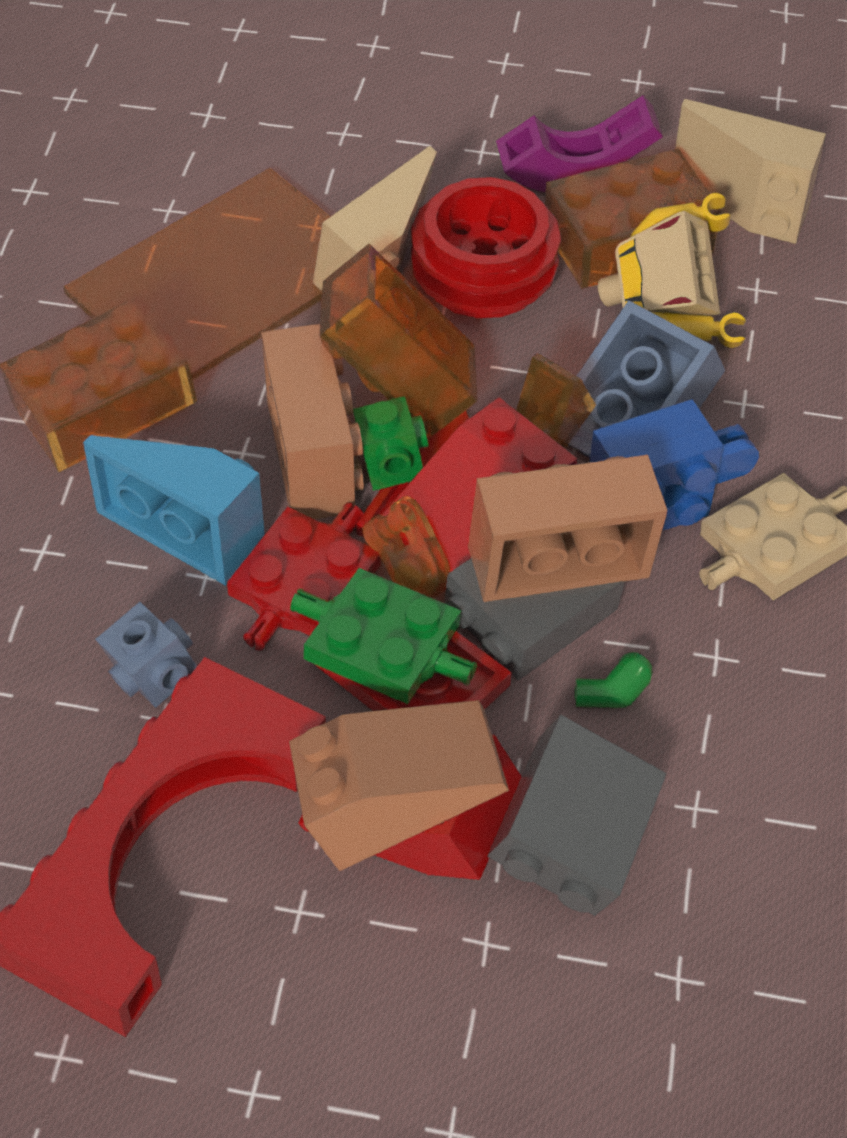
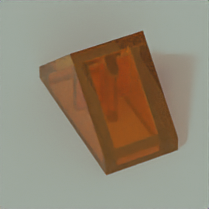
[516,353,596,448]

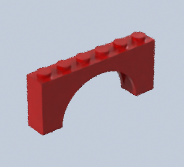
[0,657,326,1037]

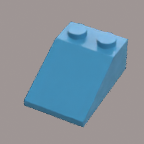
[83,435,265,586]

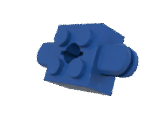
[589,399,759,531]

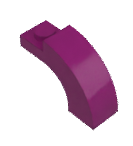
[496,95,663,194]

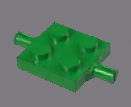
[290,568,477,704]

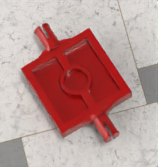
[227,503,381,651]

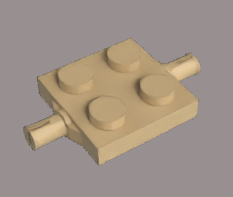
[699,473,847,601]

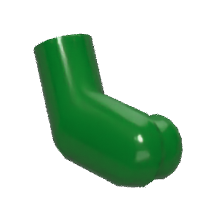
[574,652,653,708]

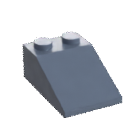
[541,300,725,458]

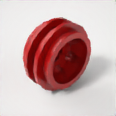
[411,177,561,319]

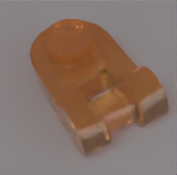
[363,496,450,598]

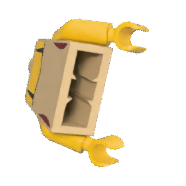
[598,193,746,348]

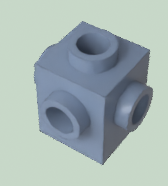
[95,602,197,708]

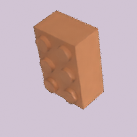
[261,323,364,519]
[468,455,668,602]

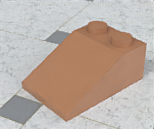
[289,700,509,871]

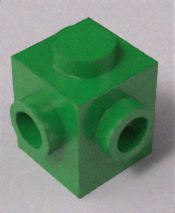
[353,396,429,491]

